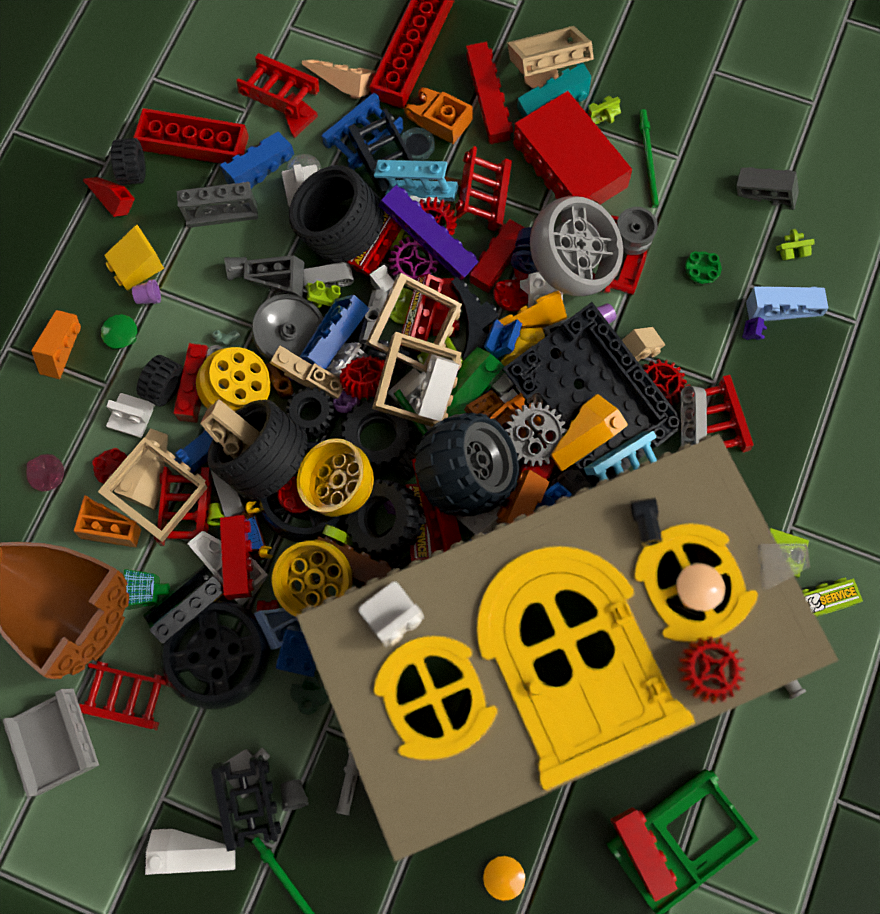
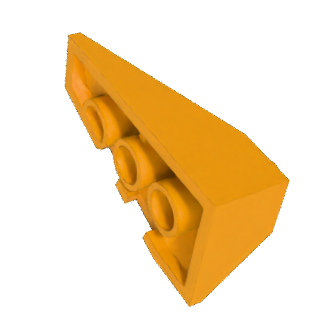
[489,291,567,332]
[550,394,628,471]

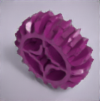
[388,237,438,280]

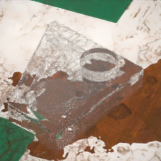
[758,544,810,591]

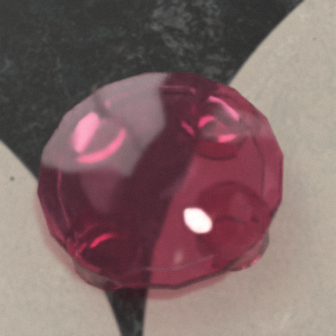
[27,454,64,491]

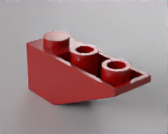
[83,177,135,217]

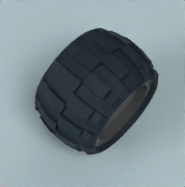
[414,413,519,517]

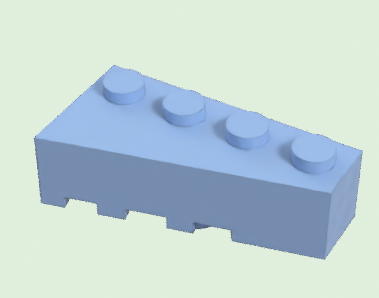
[746,287,828,321]

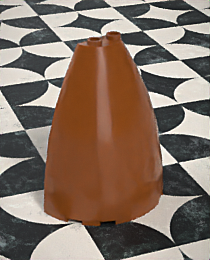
[0,542,129,679]

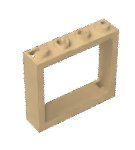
[507,26,594,77]
[366,273,462,373]
[372,332,462,427]
[98,437,208,542]

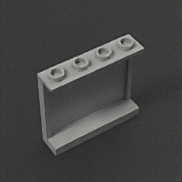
[3,689,99,797]

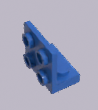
[276,629,316,677]

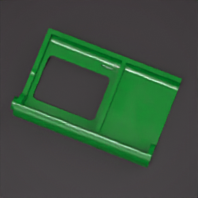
[606,769,759,914]

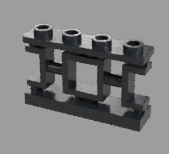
[211,755,281,852]

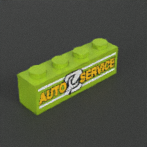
[802,577,863,617]

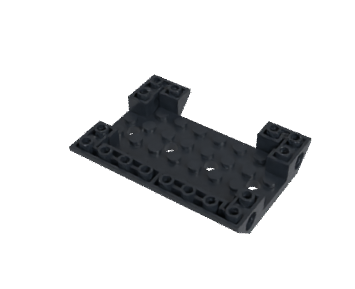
[502,302,681,488]

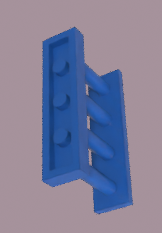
[322,93,403,170]

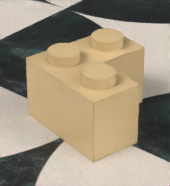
[622,327,665,361]

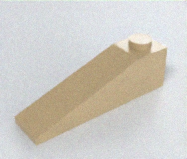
[114,429,168,510]

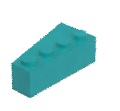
[517,62,592,118]

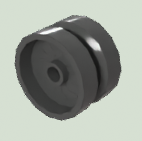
[616,207,658,255]

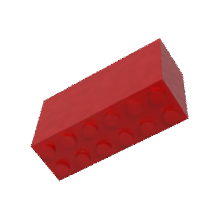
[513,91,632,205]

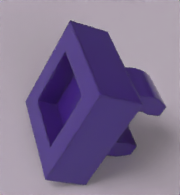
[743,317,767,340]

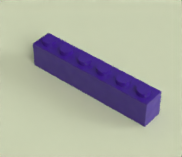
[378,185,479,280]

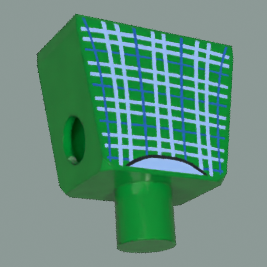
[124,569,170,610]

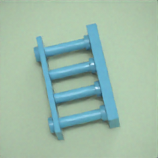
[374,160,459,201]
[584,431,657,481]

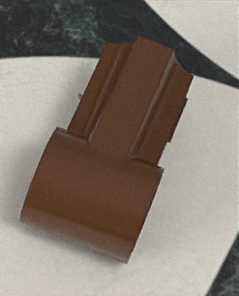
[266,363,294,399]

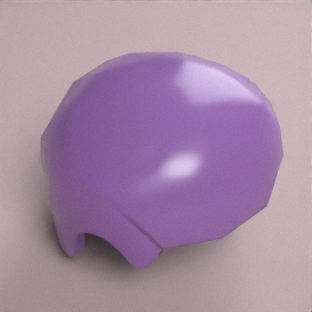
[333,391,361,414]

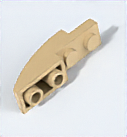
[269,346,343,399]

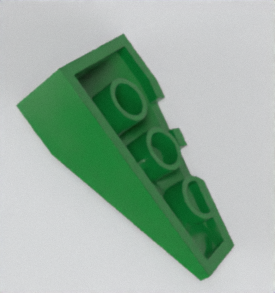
[446,347,505,417]

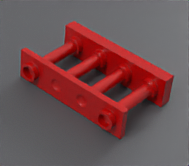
[236,53,319,119]
[455,146,512,231]
[686,375,754,452]
[154,467,213,546]
[79,661,170,731]

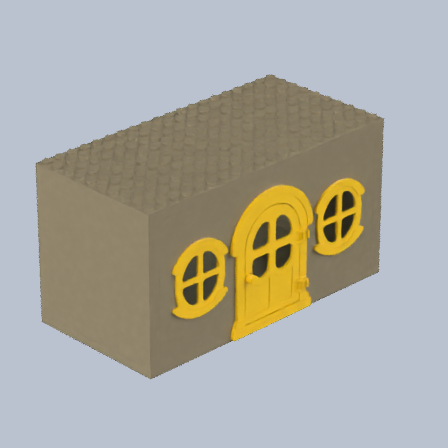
[297,434,838,862]

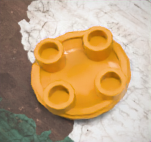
[483,856,525,901]

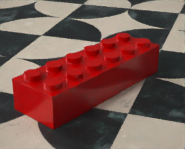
[134,108,249,164]

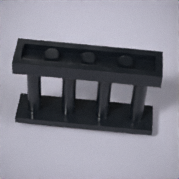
[346,108,416,195]

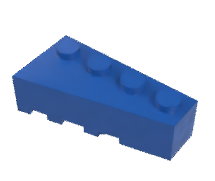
[300,295,370,370]

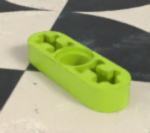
[322,524,358,549]

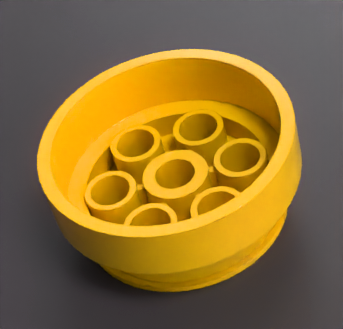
[196,347,270,412]
[297,438,374,516]
[272,540,353,617]

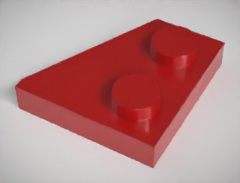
[284,93,318,138]

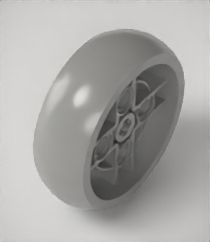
[530,196,623,296]

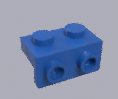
[484,319,522,359]

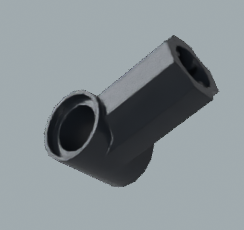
[631,497,663,546]

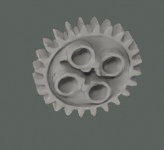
[505,403,567,466]

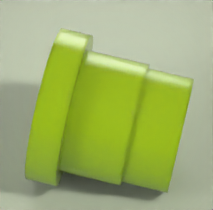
[207,503,225,526]

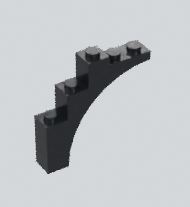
[449,277,499,377]

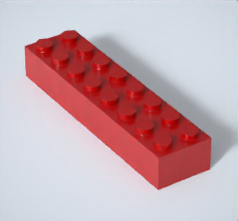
[370,0,454,109]

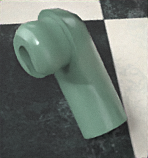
[212,329,241,345]

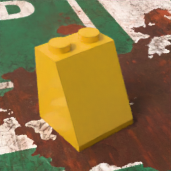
[104,225,164,290]

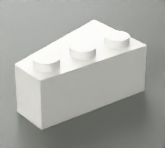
[415,354,459,421]

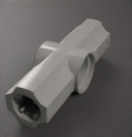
[359,289,388,346]

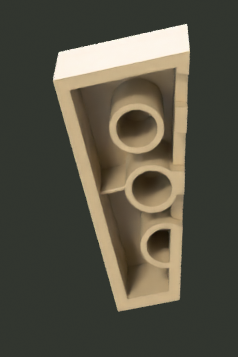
[200,399,260,459]

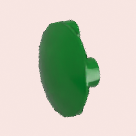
[685,251,722,284]
[101,314,137,349]

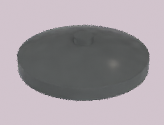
[252,294,323,361]

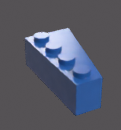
[220,132,294,189]

